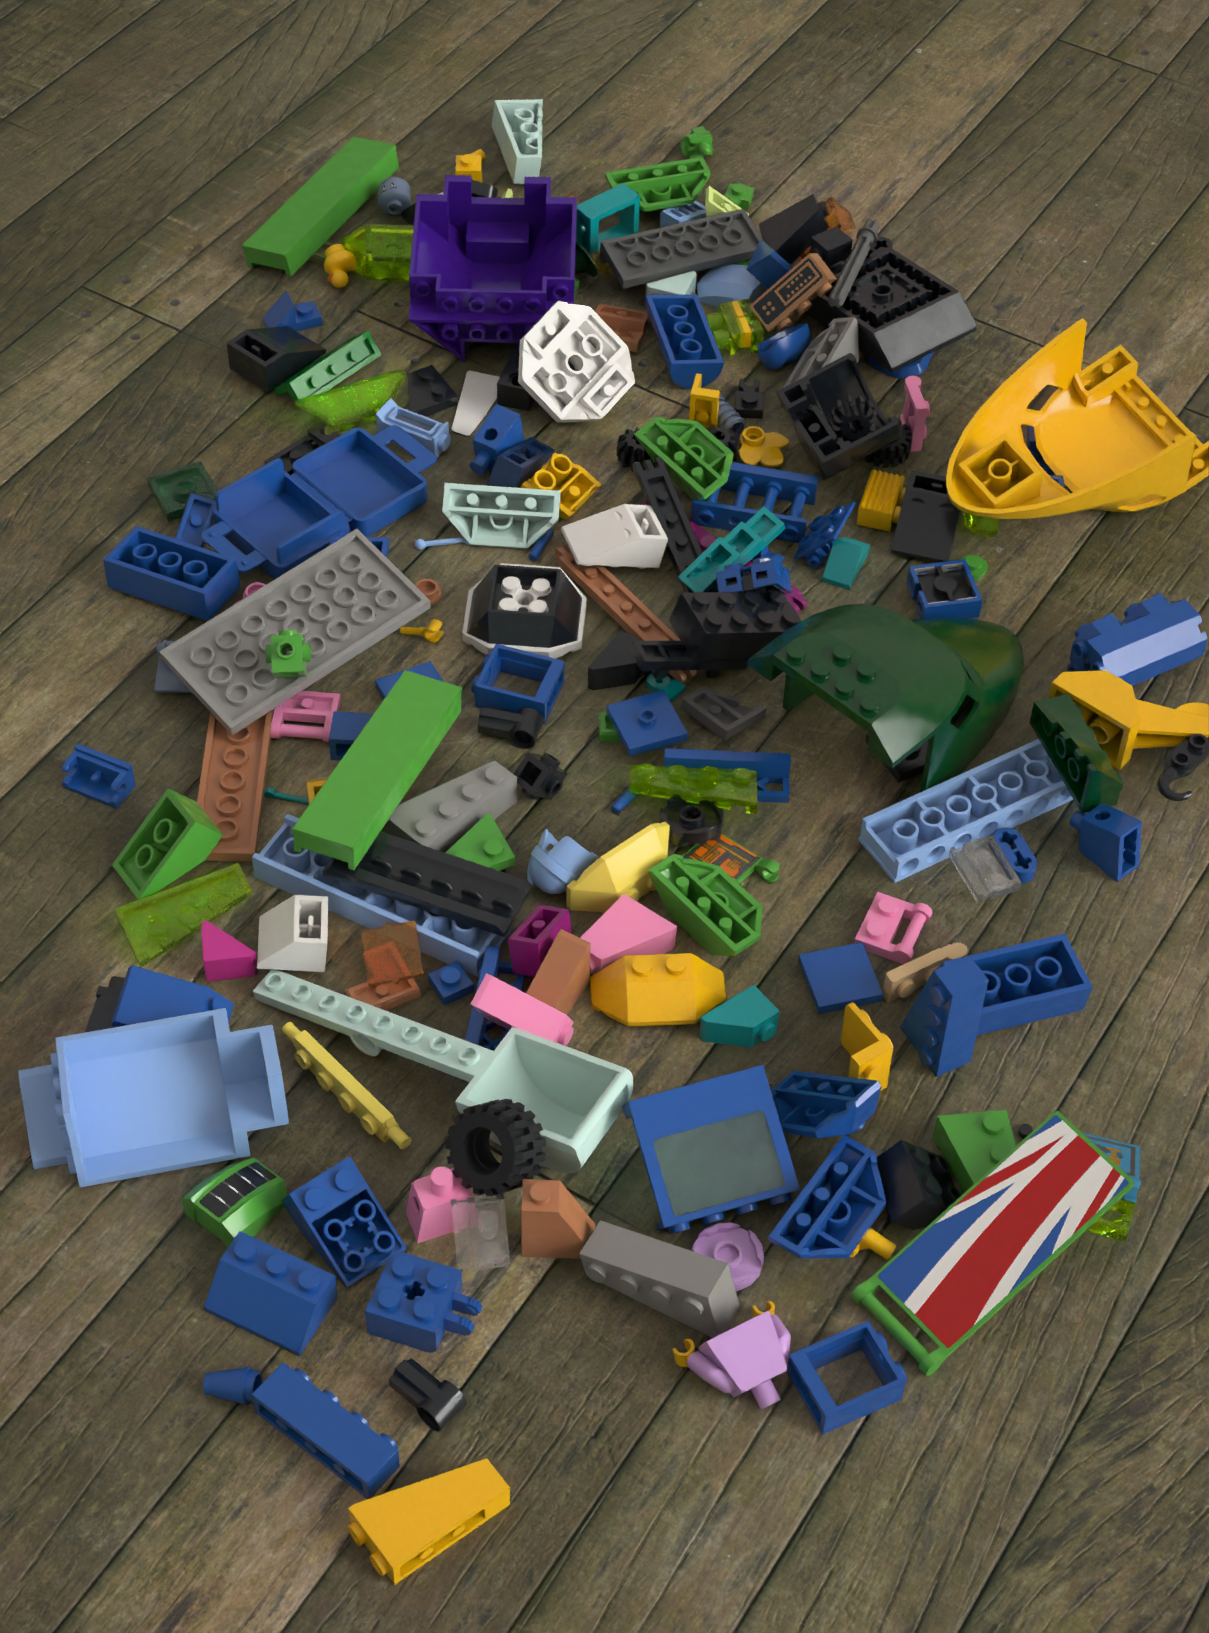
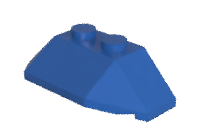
[772,1071,881,1138]
[768,1135,886,1259]

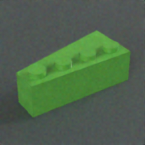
[932,1110,1016,1195]

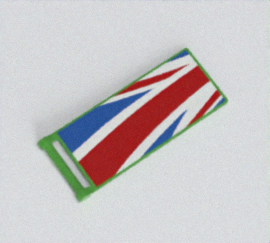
[850,1111,1134,1376]

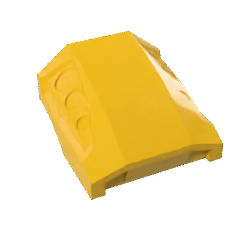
[520,453,602,520]

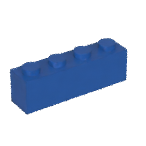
[252,1362,400,1499]

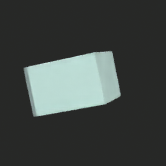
[646,271,697,295]

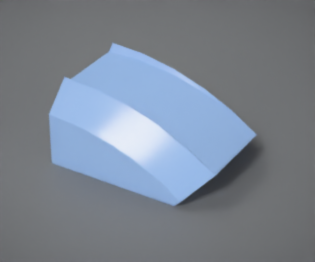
[697,264,768,319]

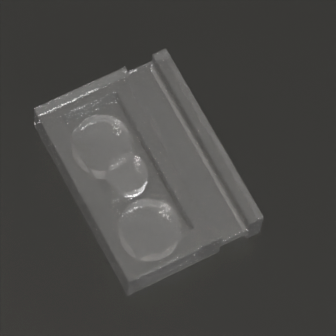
[949,835,1021,903]
[450,1193,510,1272]

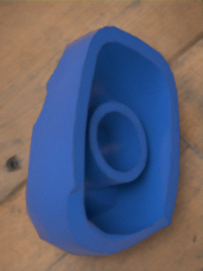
[757,323,812,371]

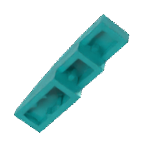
[678,506,786,592]

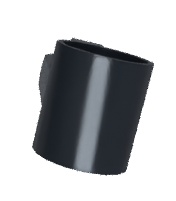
[477,707,544,749]
[389,1358,467,1432]

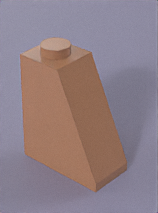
[526,929,591,1015]
[521,1179,595,1259]

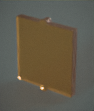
[361,920,424,987]

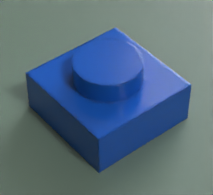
[428,961,474,1006]

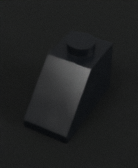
[588,630,649,690]

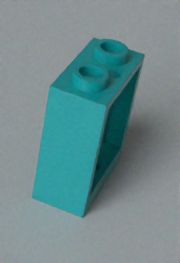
[576,183,640,260]

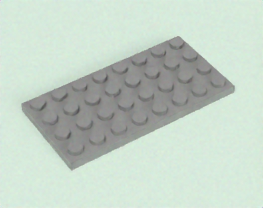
[159,529,431,735]

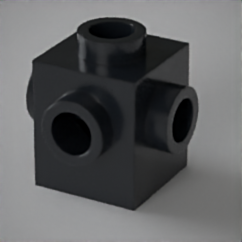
[514,752,568,800]

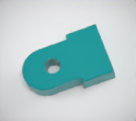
[646,673,686,703]

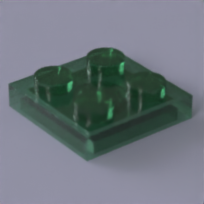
[147,461,218,522]

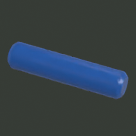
[528,528,554,561]
[611,778,646,814]

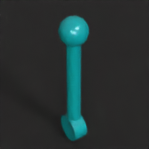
[264,787,309,805]

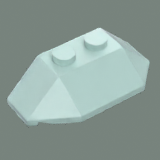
[442,483,561,549]

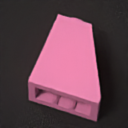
[580,894,677,975]
[471,973,574,1046]

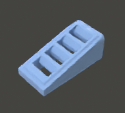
[660,201,706,227]

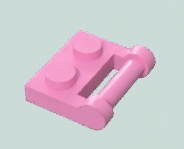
[900,376,930,452]
[271,691,341,743]
[854,892,933,964]

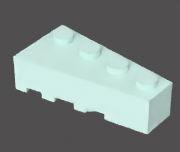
[491,99,543,185]

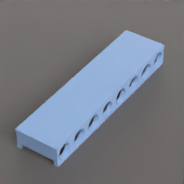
[858,739,1074,883]
[252,813,511,978]

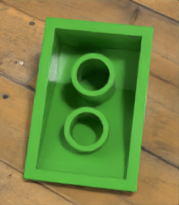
[112,788,223,902]

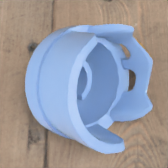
[527,829,599,894]

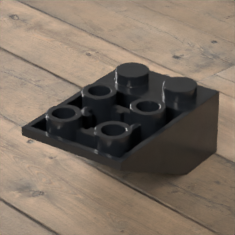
[227,326,326,392]
[891,470,963,563]

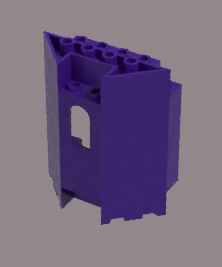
[408,175,577,363]

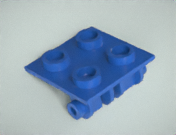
[794,501,856,568]

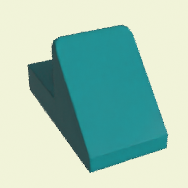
[822,536,870,590]

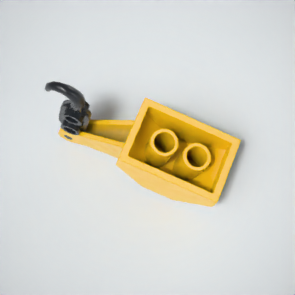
[1049,670,1209,801]

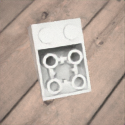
[561,504,668,569]

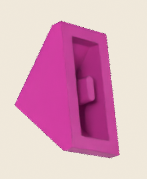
[201,920,259,982]

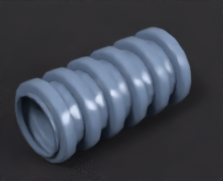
[718,394,746,436]

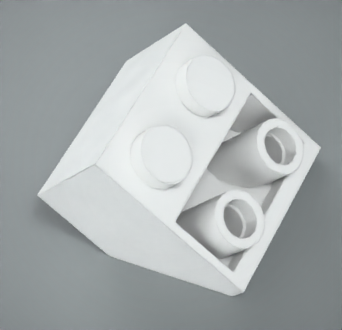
[257,895,328,972]

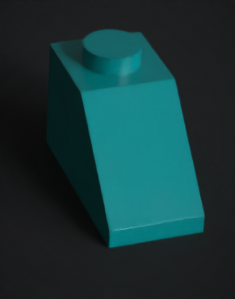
[699,985,780,1047]

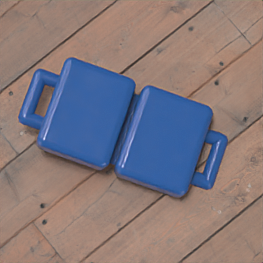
[201,425,437,580]

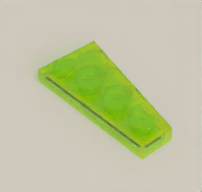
[629,763,758,814]
[115,863,251,968]

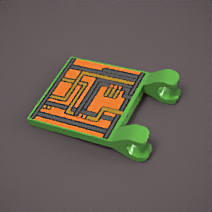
[683,833,780,884]

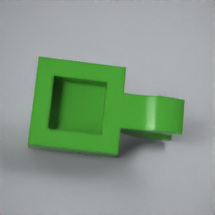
[725,183,754,210]

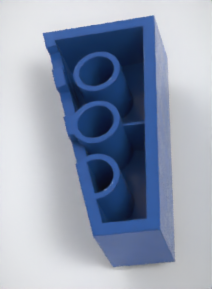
[900,955,989,1077]

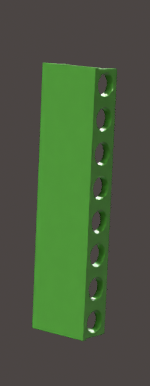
[242,136,399,277]
[292,670,462,870]

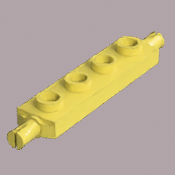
[281,1022,412,1150]

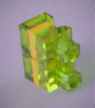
[705,299,764,355]

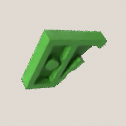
[445,813,516,871]

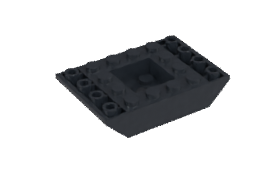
[804,248,977,372]

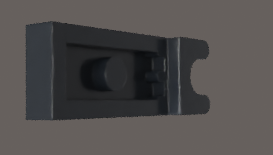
[264,422,340,475]

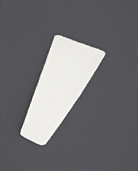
[451,371,500,436]

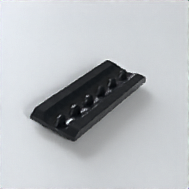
[322,831,531,937]

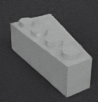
[382,760,518,852]
[579,1220,740,1338]

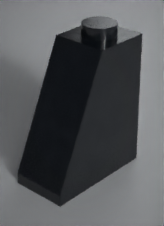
[759,194,830,265]

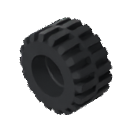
[446,1099,546,1196]

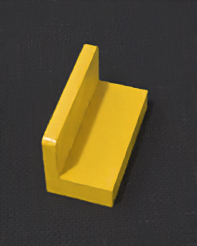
[689,373,720,428]

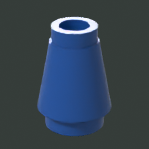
[203,1366,263,1405]

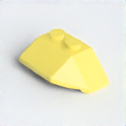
[566,822,670,913]

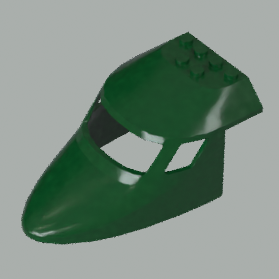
[747,604,1024,792]

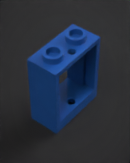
[471,644,565,725]
[787,1320,907,1434]

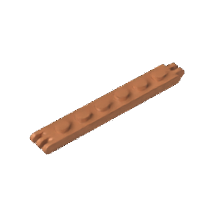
[555,543,705,683]

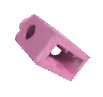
[406,1167,482,1244]

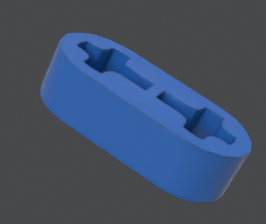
[992,827,1037,883]

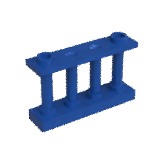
[691,462,819,543]

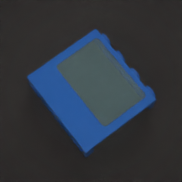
[622,1065,800,1234]

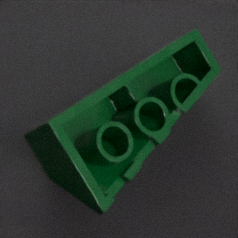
[1029,694,1123,813]

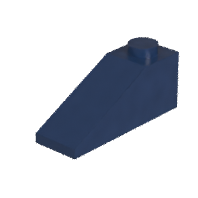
[486,437,555,488]

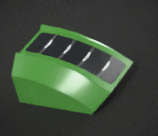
[182,1157,287,1247]

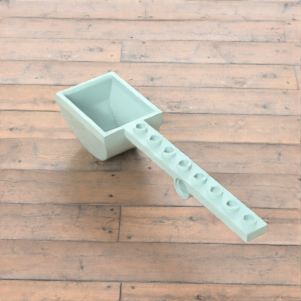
[253,969,633,1173]

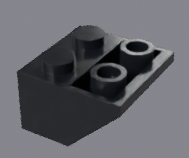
[876,1140,962,1230]

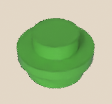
[960,555,988,581]

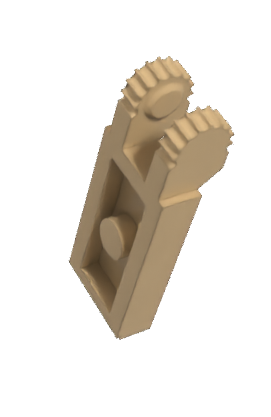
[882,942,969,1003]

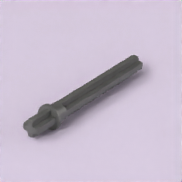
[828,219,879,308]

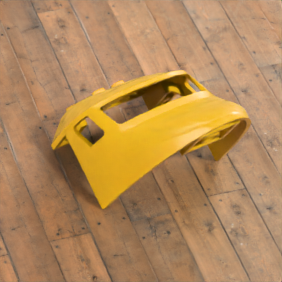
[946,318,1209,519]

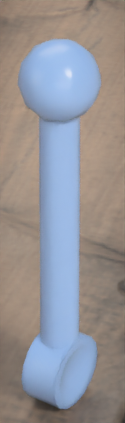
[414,537,469,550]

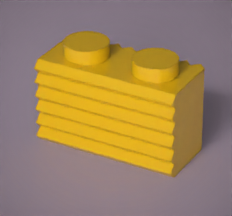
[856,469,906,532]

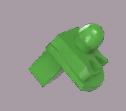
[680,126,713,159]

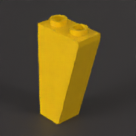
[347,1458,510,1585]

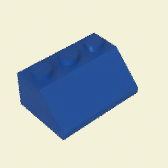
[204,1231,338,1356]

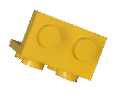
[841,1002,893,1091]

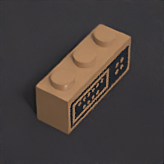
[749,253,837,332]

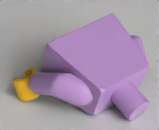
[673,1301,791,1410]

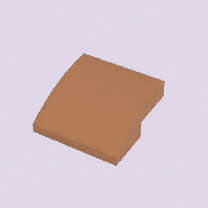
[595,303,650,352]

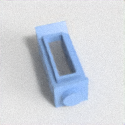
[376,398,451,457]

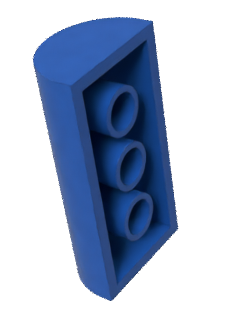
[644,294,724,389]

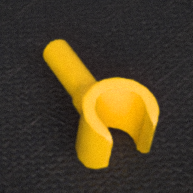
[400,619,444,643]

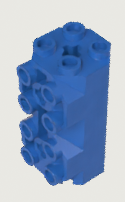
[1067,593,1208,686]

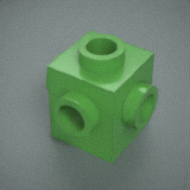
[265,630,311,678]

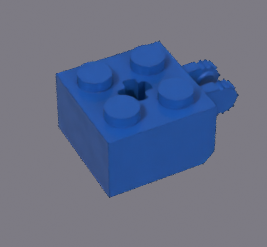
[365,1249,482,1353]

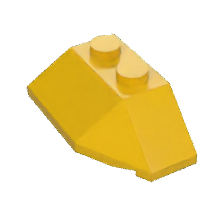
[590,953,726,1027]

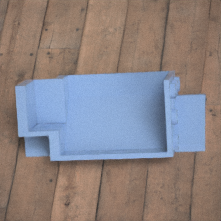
[18,1008,289,1188]

